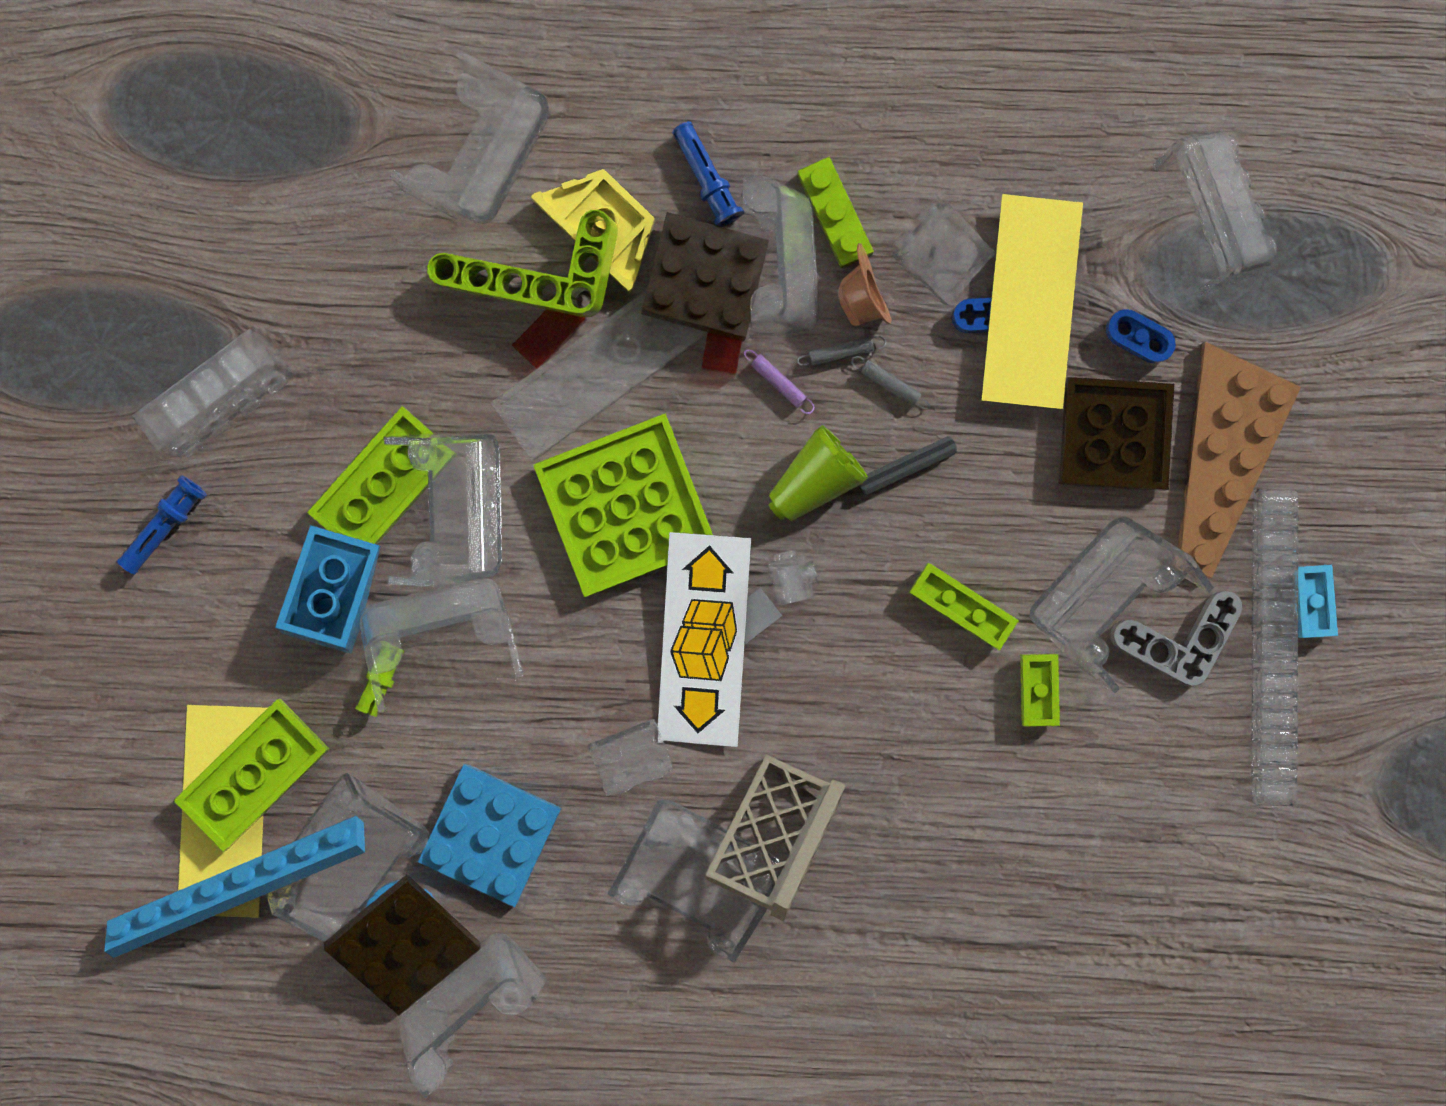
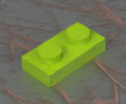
[1020,654,1060,726]

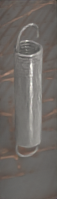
[797,336,886,366]
[852,356,930,409]

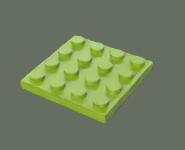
[533,413,713,597]

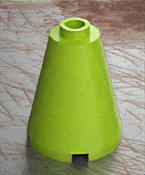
[768,425,868,521]

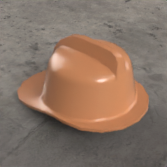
[838,243,892,326]

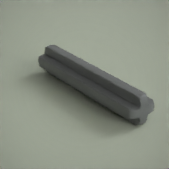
[859,436,957,495]

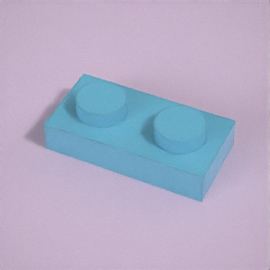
[1292,565,1338,638]

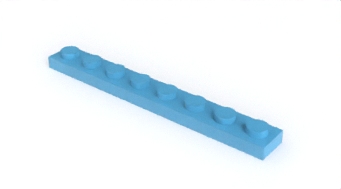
[104,816,365,958]

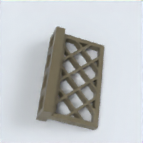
[705,754,846,922]

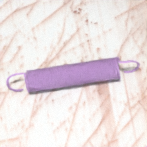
[744,350,814,414]

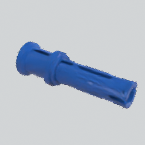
[672,121,744,227]
[117,475,207,575]

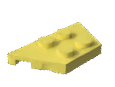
[531,169,655,294]

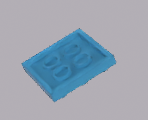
[418,763,561,907]

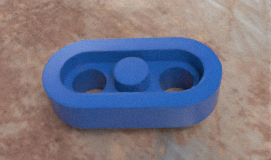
[1106,309,1176,364]

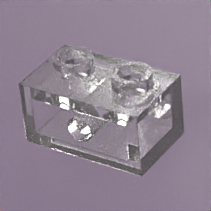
[767,550,817,606]

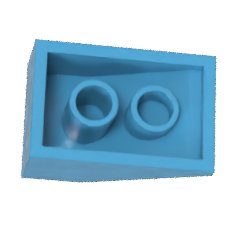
[275,525,380,654]

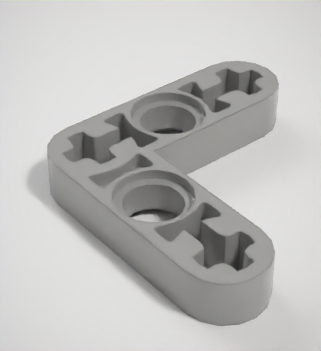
[1110,591,1242,686]

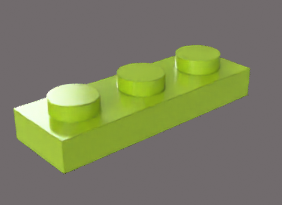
[797,156,874,269]
[908,563,1019,650]

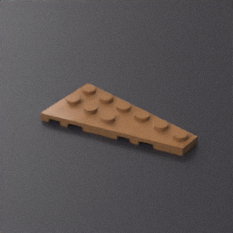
[1176,342,1301,579]

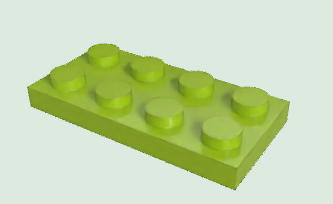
[307,406,457,545]
[173,699,330,852]

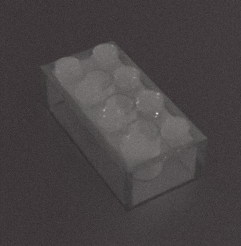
[132,329,294,458]

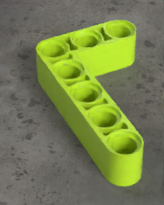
[427,210,618,317]

